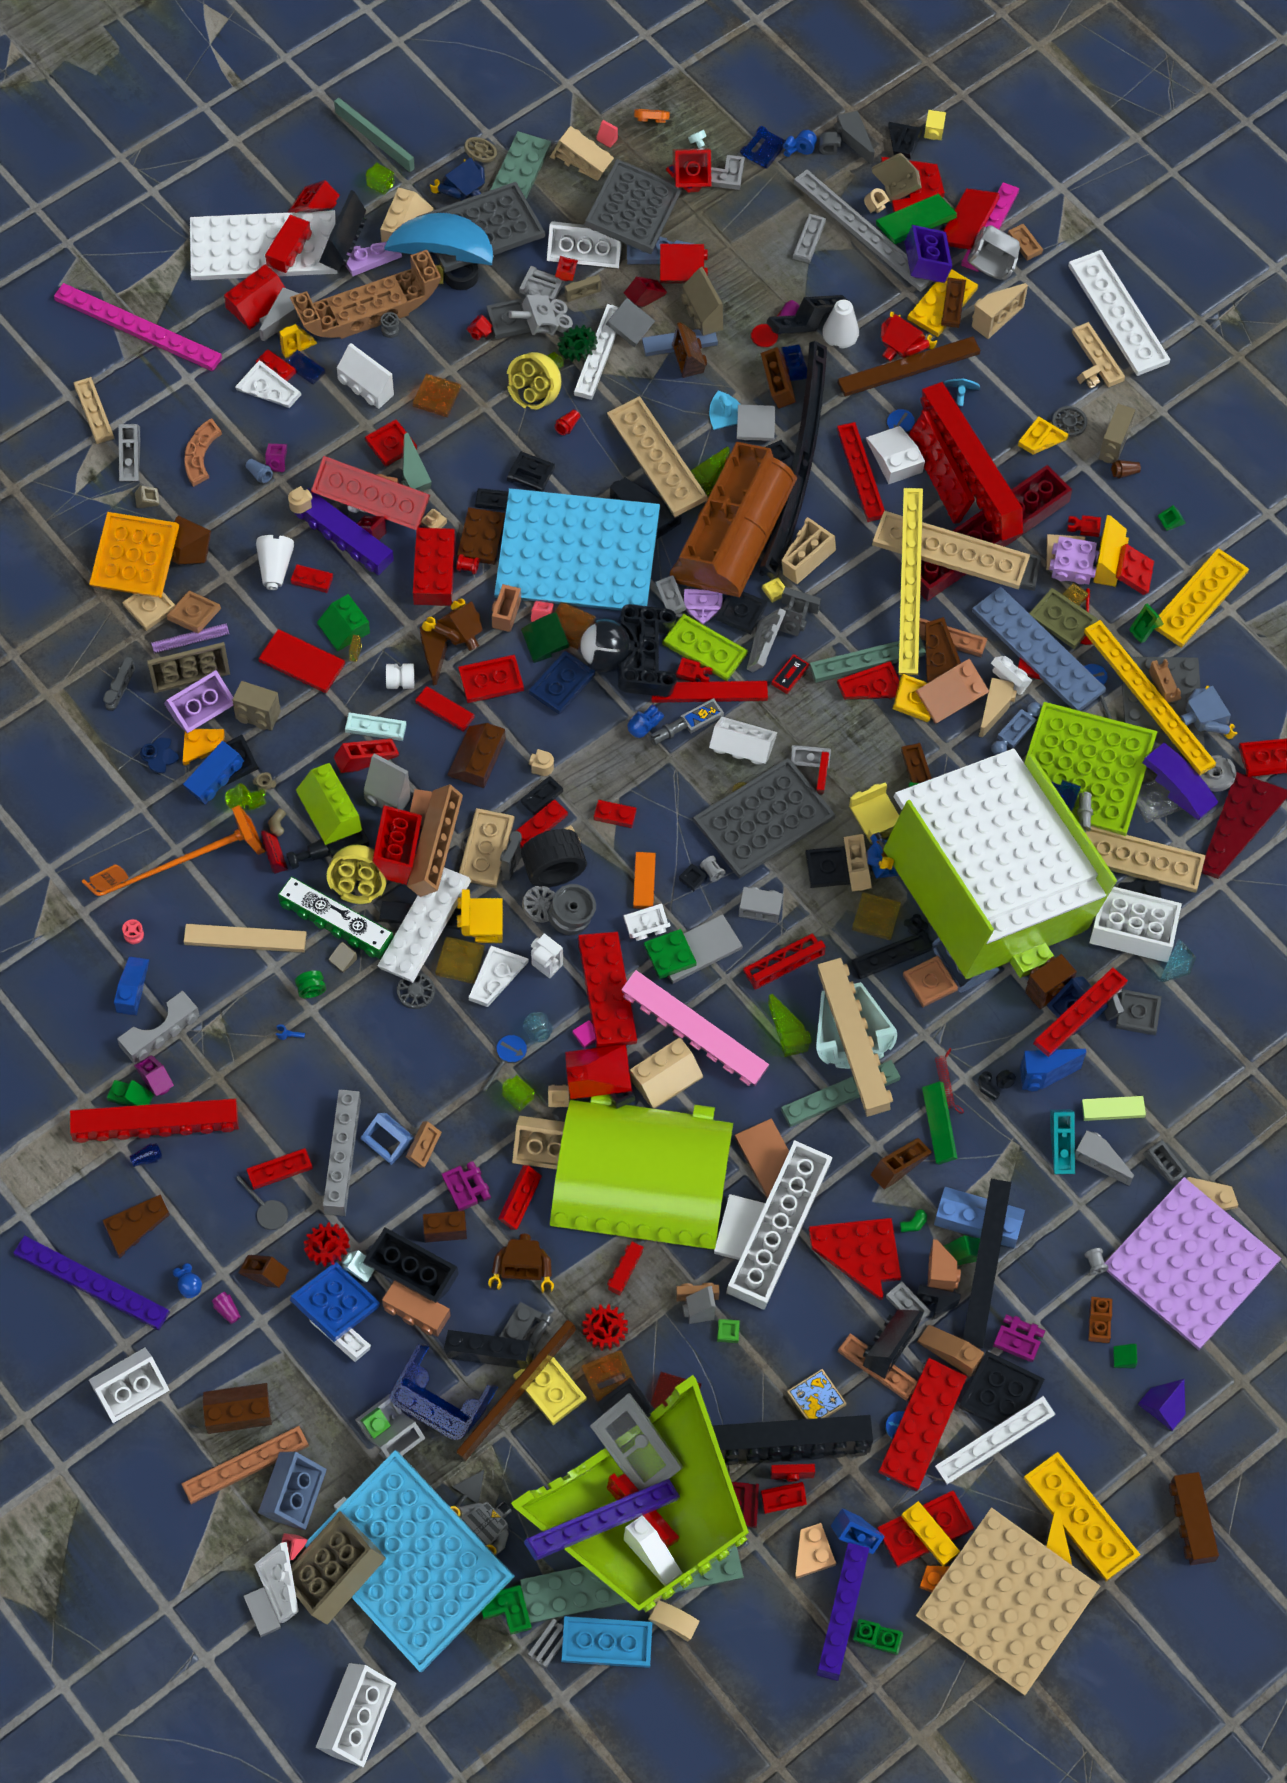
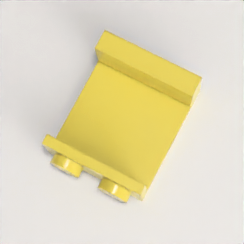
[849,782,899,844]

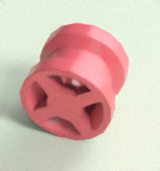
[122,919,144,944]

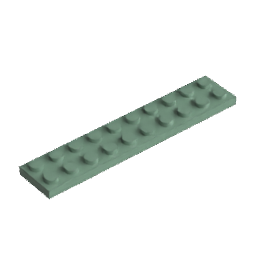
[520,1545,744,1624]

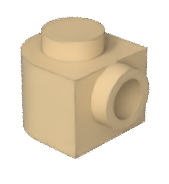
[864,188,890,213]
[288,486,313,513]
[529,749,554,776]

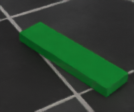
[922,1081,958,1165]

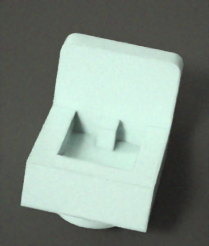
[341,1250,374,1283]

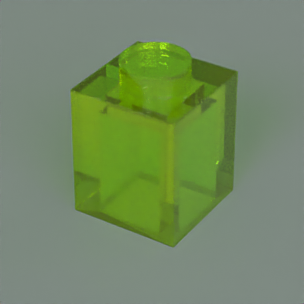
[366,162,395,195]
[502,1075,534,1112]

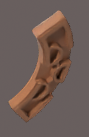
[185,418,222,487]

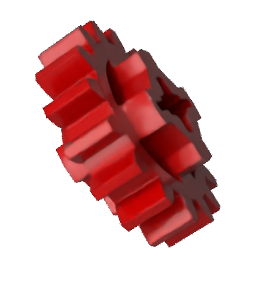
[304,1222,350,1267]
[582,1304,628,1351]

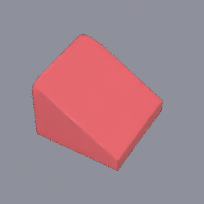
[596,120,618,147]
[531,601,554,622]
[281,1533,308,1560]

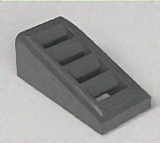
[1143,1139,1187,1185]

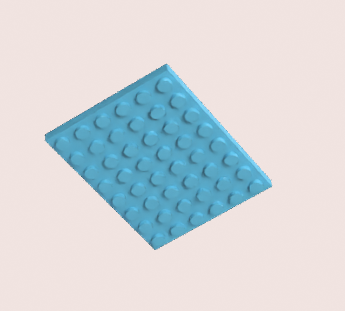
[494,488,660,611]
[305,1450,515,1672]

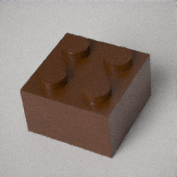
[1025,954,1077,1010]

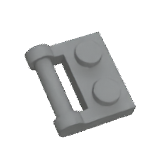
[519,266,565,303]

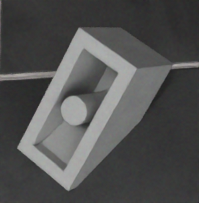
[682,1286,716,1324]

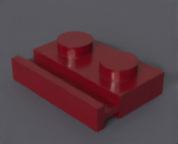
[732,1482,759,1528]

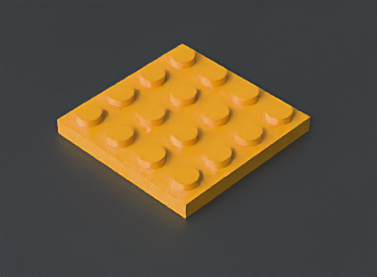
[89,512,179,598]

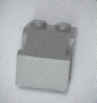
[355,1394,425,1460]

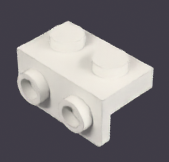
[991,656,1032,695]
[623,904,670,941]

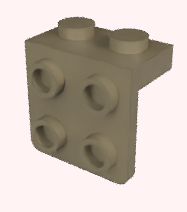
[871,153,922,203]

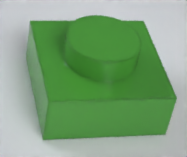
[360,1407,391,1439]

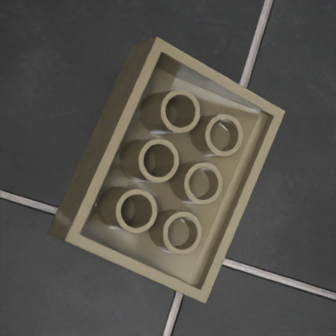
[147,642,230,693]
[291,1511,386,1625]

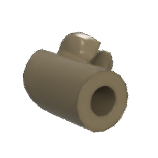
[268,808,286,837]

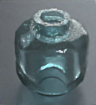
[523,1012,553,1042]

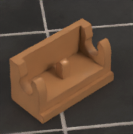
[1149,659,1181,703]

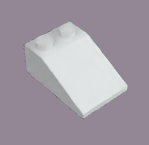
[866,426,925,484]

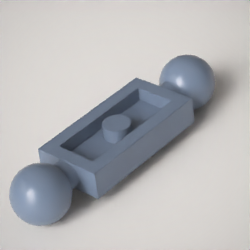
[991,702,1042,755]

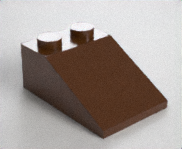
[672,322,707,378]

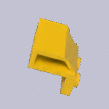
[457,889,503,943]

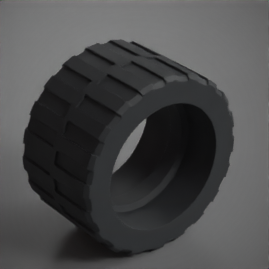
[521,829,587,887]

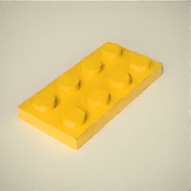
[907,269,978,337]

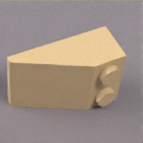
[972,283,1028,339]

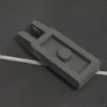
[103,657,135,711]

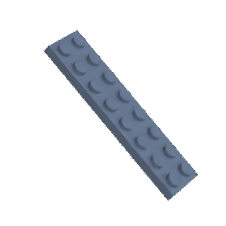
[972,587,1106,711]

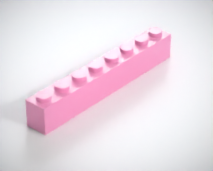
[622,970,769,1086]

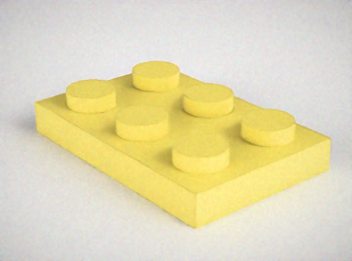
[514,1357,587,1425]

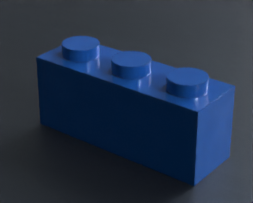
[183,740,244,804]

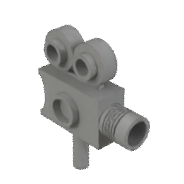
[508,284,573,336]

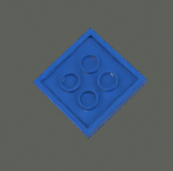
[290,1262,380,1342]

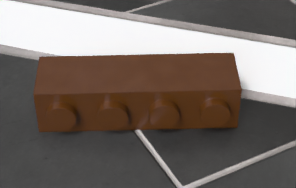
[1169,1472,1219,1566]

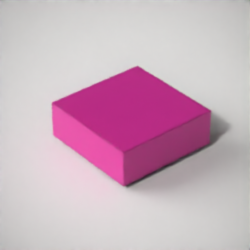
[572,1020,595,1049]

